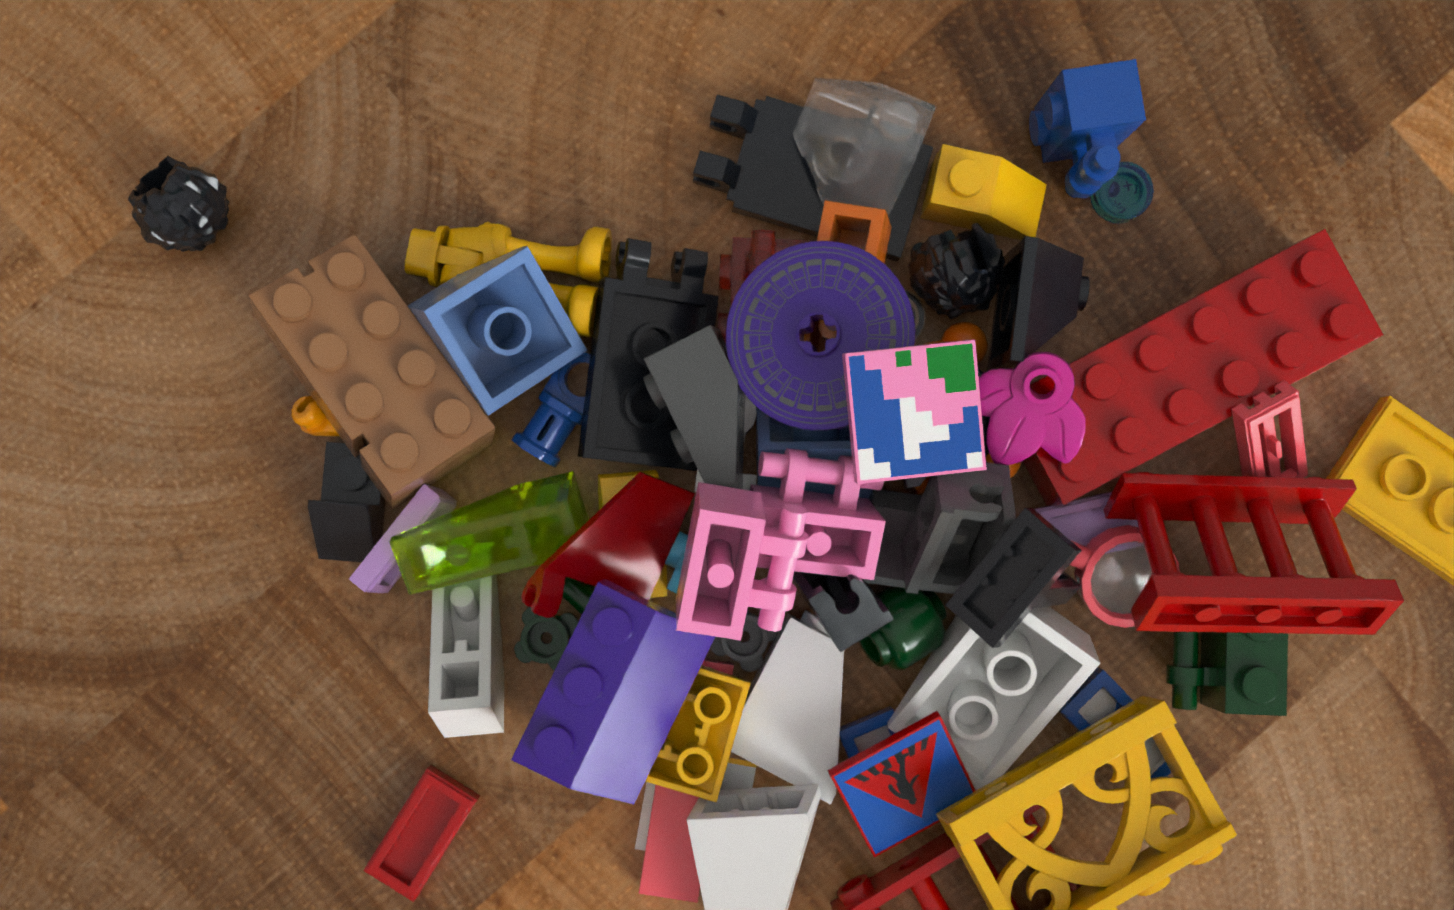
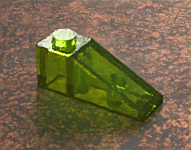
[389,471,589,595]

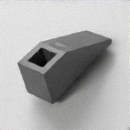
[643,325,745,489]

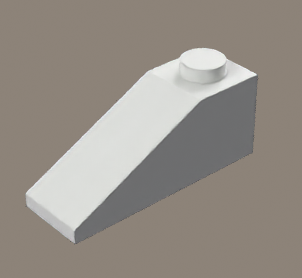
[428,541,504,738]

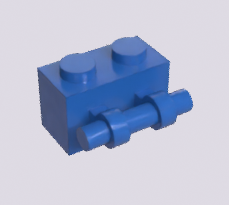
[1029,59,1146,198]

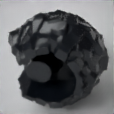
[128,156,229,252]
[908,223,1005,319]

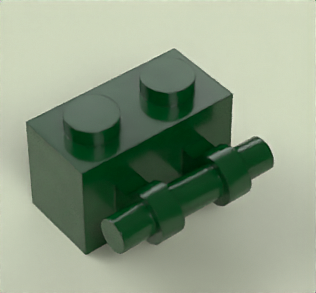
[1166,632,1288,716]

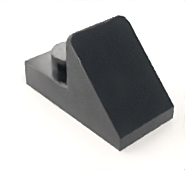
[308,442,386,562]

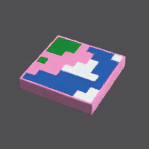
[842,340,987,484]

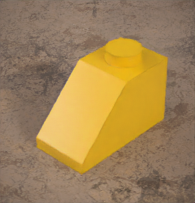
[920,144,1047,240]

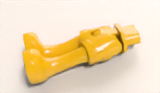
[405,222,612,337]

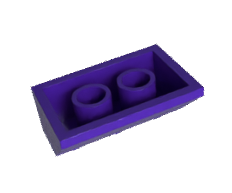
[511,579,715,805]

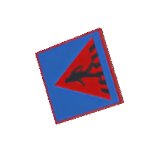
[827,711,976,858]

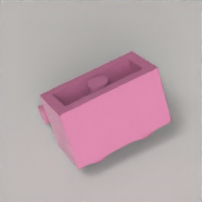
[750,448,886,580]
[676,482,809,640]

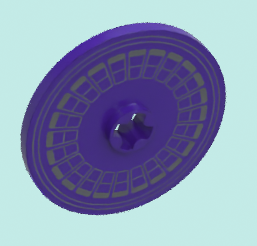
[726,241,916,431]

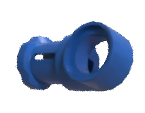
[511,353,590,468]

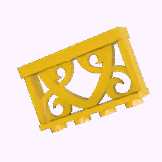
[936,696,1237,910]

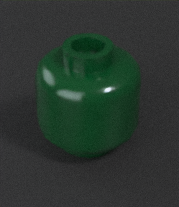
[858,586,946,671]

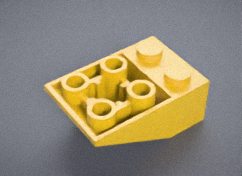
[645,665,751,802]

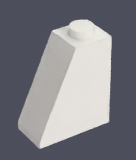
[731,610,844,805]
[686,784,821,910]

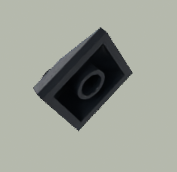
[987,236,1090,371]

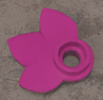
[979,352,1085,465]

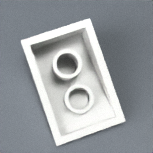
[888,606,1101,790]

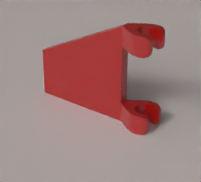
[521,472,695,618]

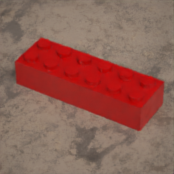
[1023,229,1384,506]

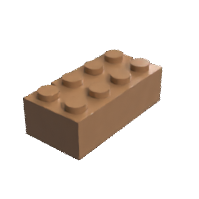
[249,234,495,510]

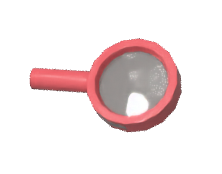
[1070,525,1180,628]

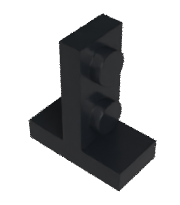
[946,508,1081,648]

